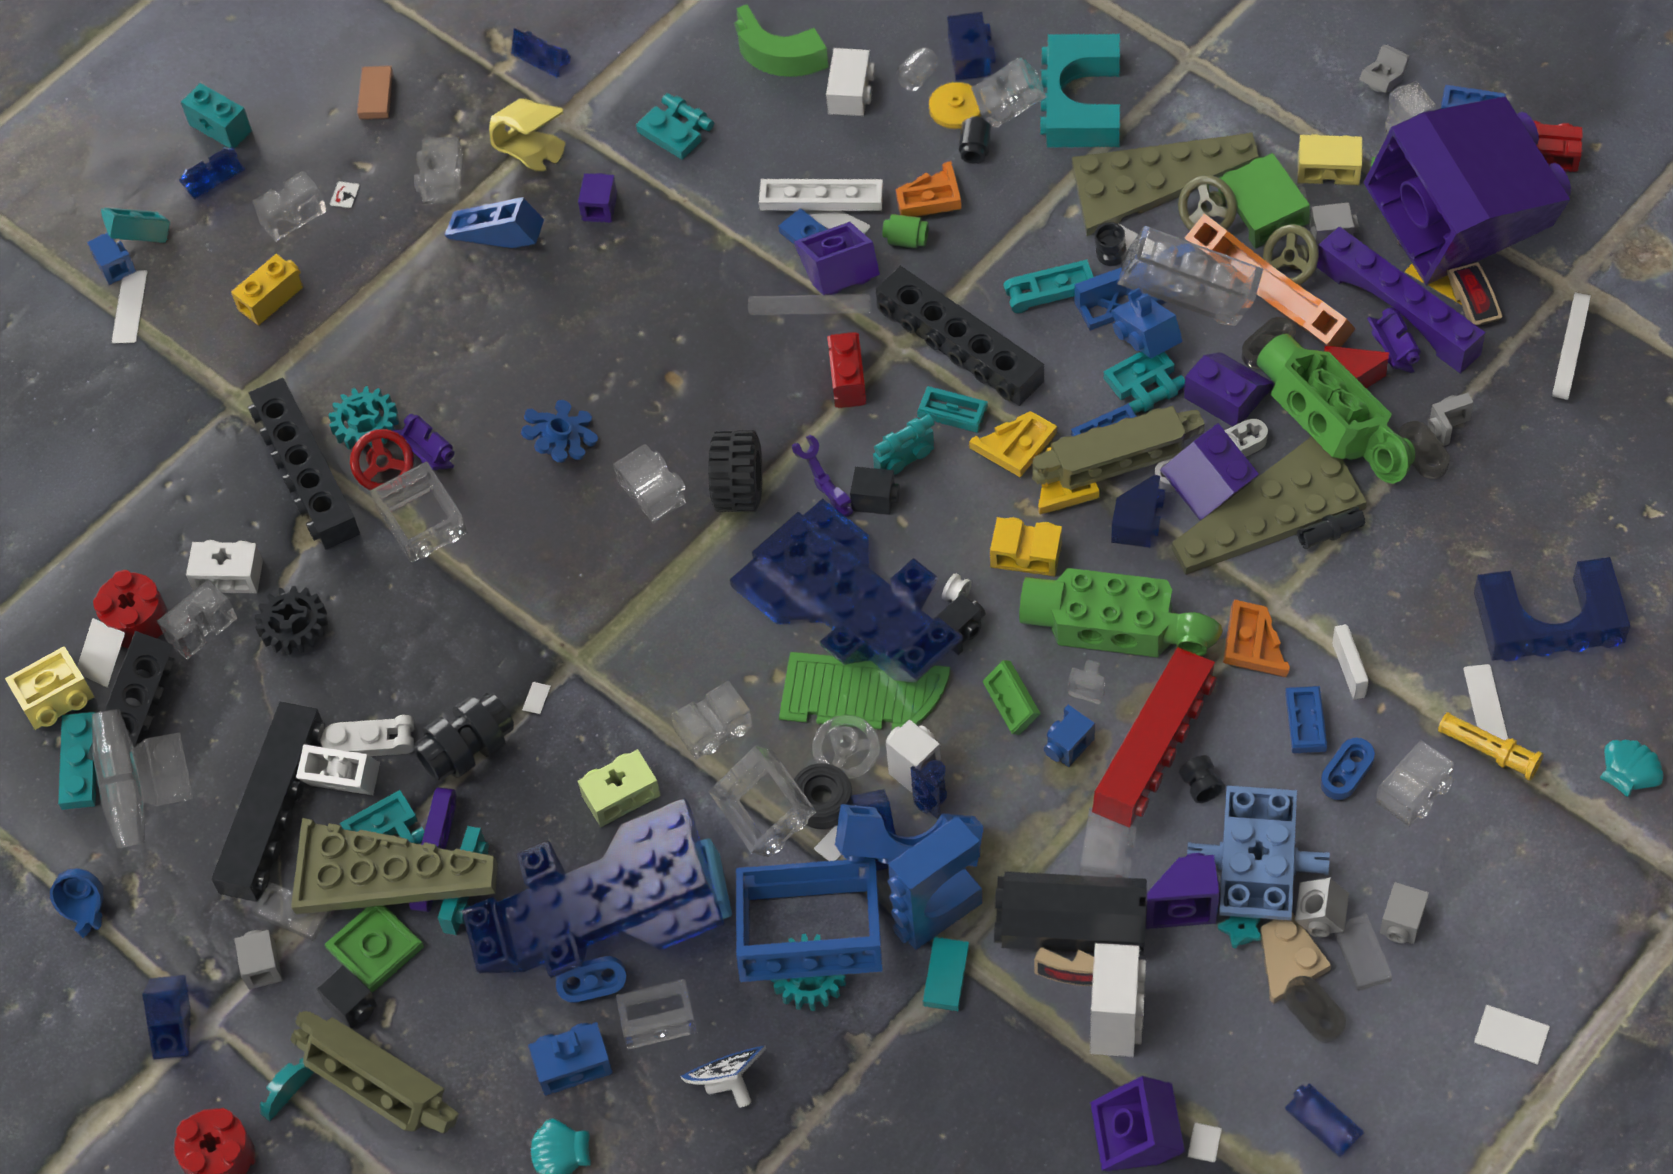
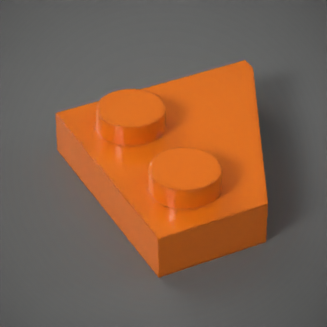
[896,161,962,217]
[1223,599,1290,677]

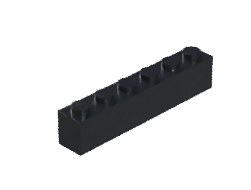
[211,701,326,902]

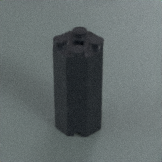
[994,871,1147,956]

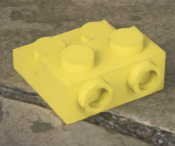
[5,647,94,730]

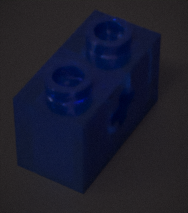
[947,12,996,81]

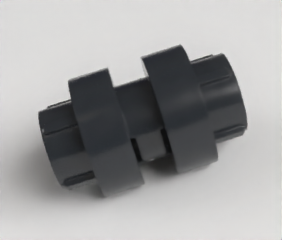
[414,693,514,781]

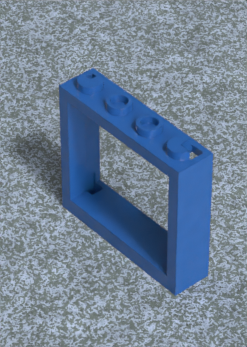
[736,858,883,982]

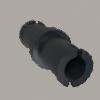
[1297,506,1366,549]

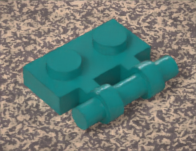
[636,93,714,160]
[1103,351,1185,414]
[873,414,935,475]
[340,790,425,844]

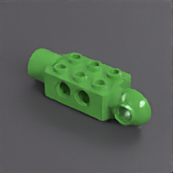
[1257,334,1415,484]
[1019,568,1223,657]

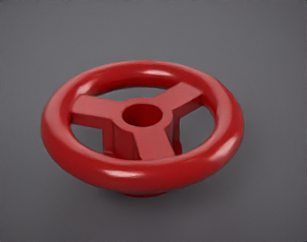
[350,429,414,492]

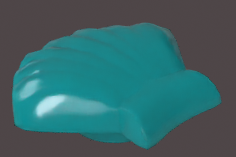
[1600,740,1663,797]
[531,1119,591,1174]

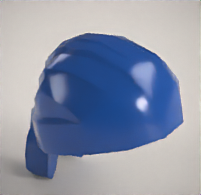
[50,868,103,938]

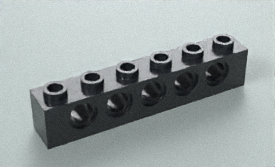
[876,265,1044,406]
[247,377,360,550]

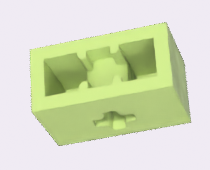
[578,749,661,827]

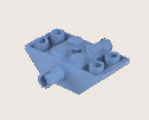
[1187,785,1330,920]

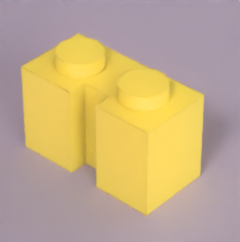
[1297,134,1362,185]

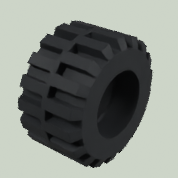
[708,430,762,512]

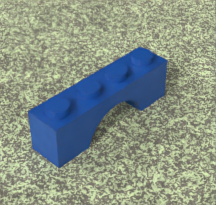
[835,804,984,867]

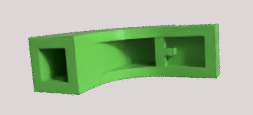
[735,4,828,77]

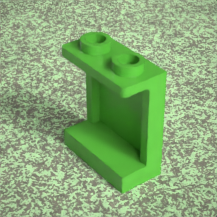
[1219,153,1310,249]

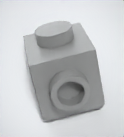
[1359,44,1410,93]
[1427,392,1474,446]

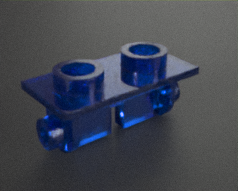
[511,28,571,78]
[178,146,245,200]
[910,760,947,819]
[1285,1083,1365,1158]

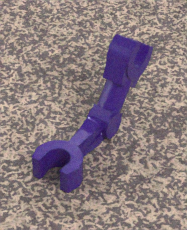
[792,435,853,519]

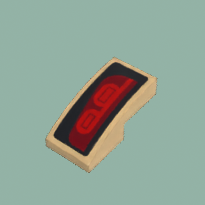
[1447,262,1502,326]
[1034,947,1094,986]

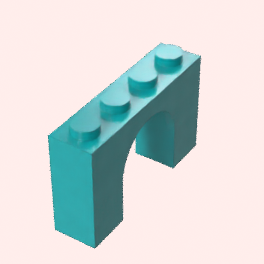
[1040,34,1120,147]

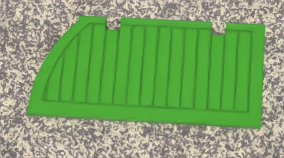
[779,652,951,730]

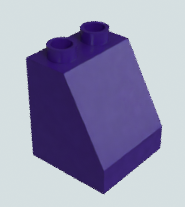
[1363,96,1571,286]

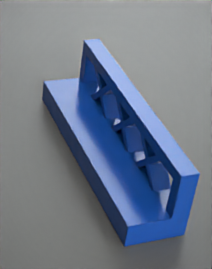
[1074,243,1205,330]

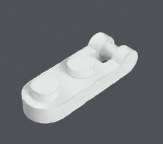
[320,715,415,756]

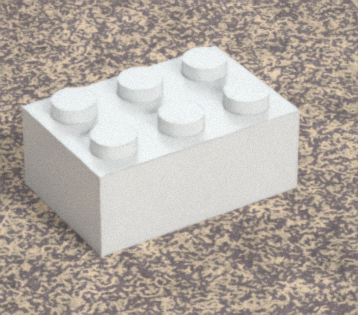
[1090,943,1146,1057]

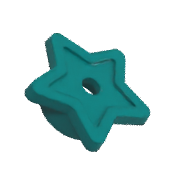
[1217,916,1262,948]

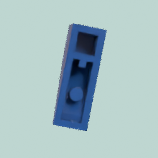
[445,197,544,248]

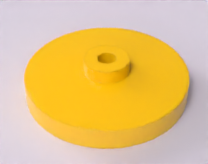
[929,82,983,129]

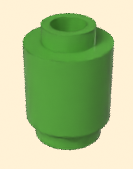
[882,214,929,248]

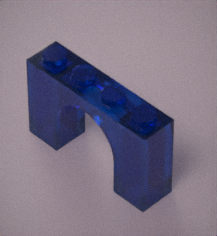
[1474,557,1630,661]

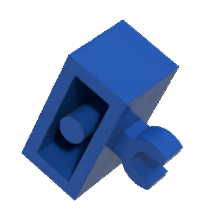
[1112,288,1183,358]
[528,1022,613,1096]

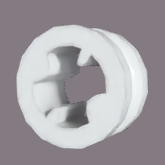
[942,573,972,602]

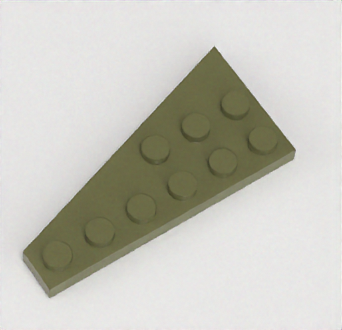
[1072,133,1258,236]
[1172,436,1367,575]
[291,818,498,914]

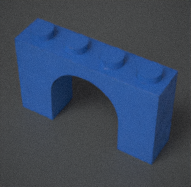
[888,816,983,950]

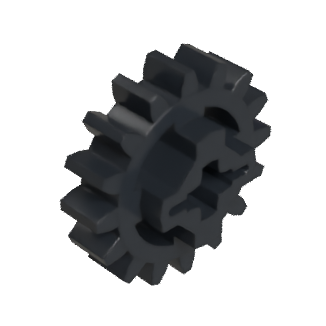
[254,586,328,655]

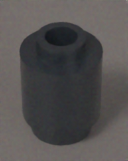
[958,116,991,164]

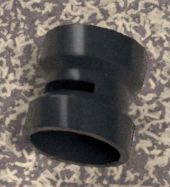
[1094,222,1127,266]
[1179,755,1225,803]

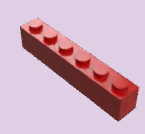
[1092,647,1217,828]

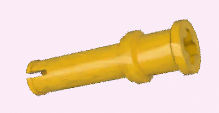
[1438,712,1544,781]

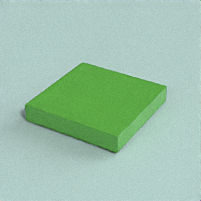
[324,905,424,993]

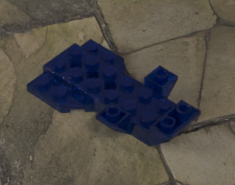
[730,498,963,683]
[462,798,724,978]

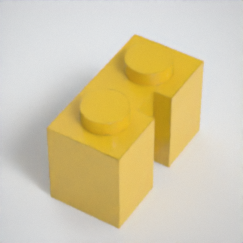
[990,517,1062,577]

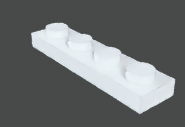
[759,179,883,211]

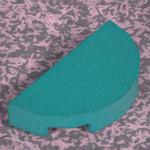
[260,1058,314,1121]

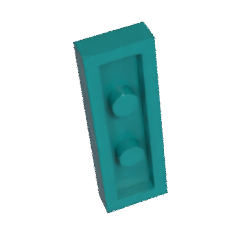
[58,712,98,810]
[438,826,489,935]

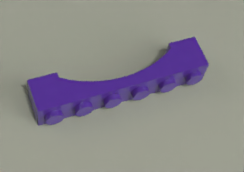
[1316,226,1486,373]

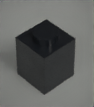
[850,466,900,515]
[317,965,377,1029]

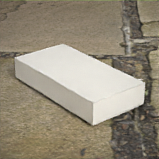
[1332,624,1369,700]

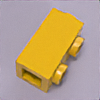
[231,254,303,326]

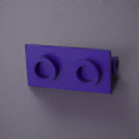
[1367,307,1421,373]
[393,414,455,470]

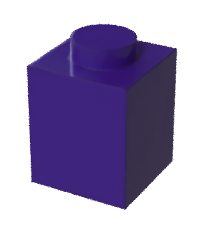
[578,173,618,223]

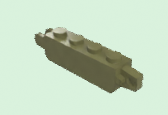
[1032,406,1205,490]
[290,1011,459,1134]

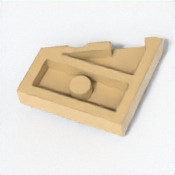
[1260,913,1331,1004]

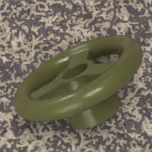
[1178,175,1237,231]
[1263,224,1319,285]

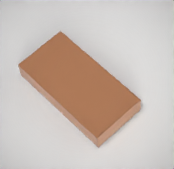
[357,66,393,119]

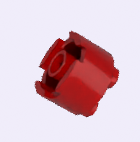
[93,570,168,648]
[174,1108,255,1174]

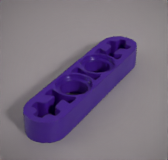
[409,787,456,912]

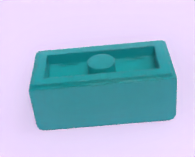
[101,207,170,243]

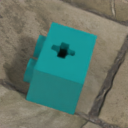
[181,83,252,150]

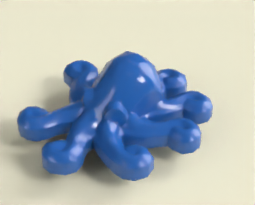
[521,400,598,463]

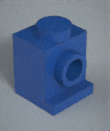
[87,232,136,285]
[1043,704,1095,767]

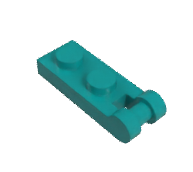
[1003,259,1094,313]

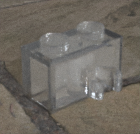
[1080,808,1137,878]

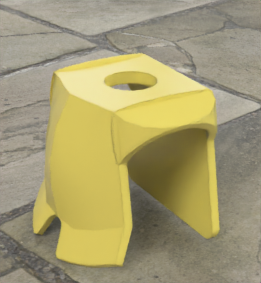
[489,99,566,171]

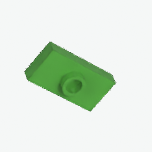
[982,660,1041,735]

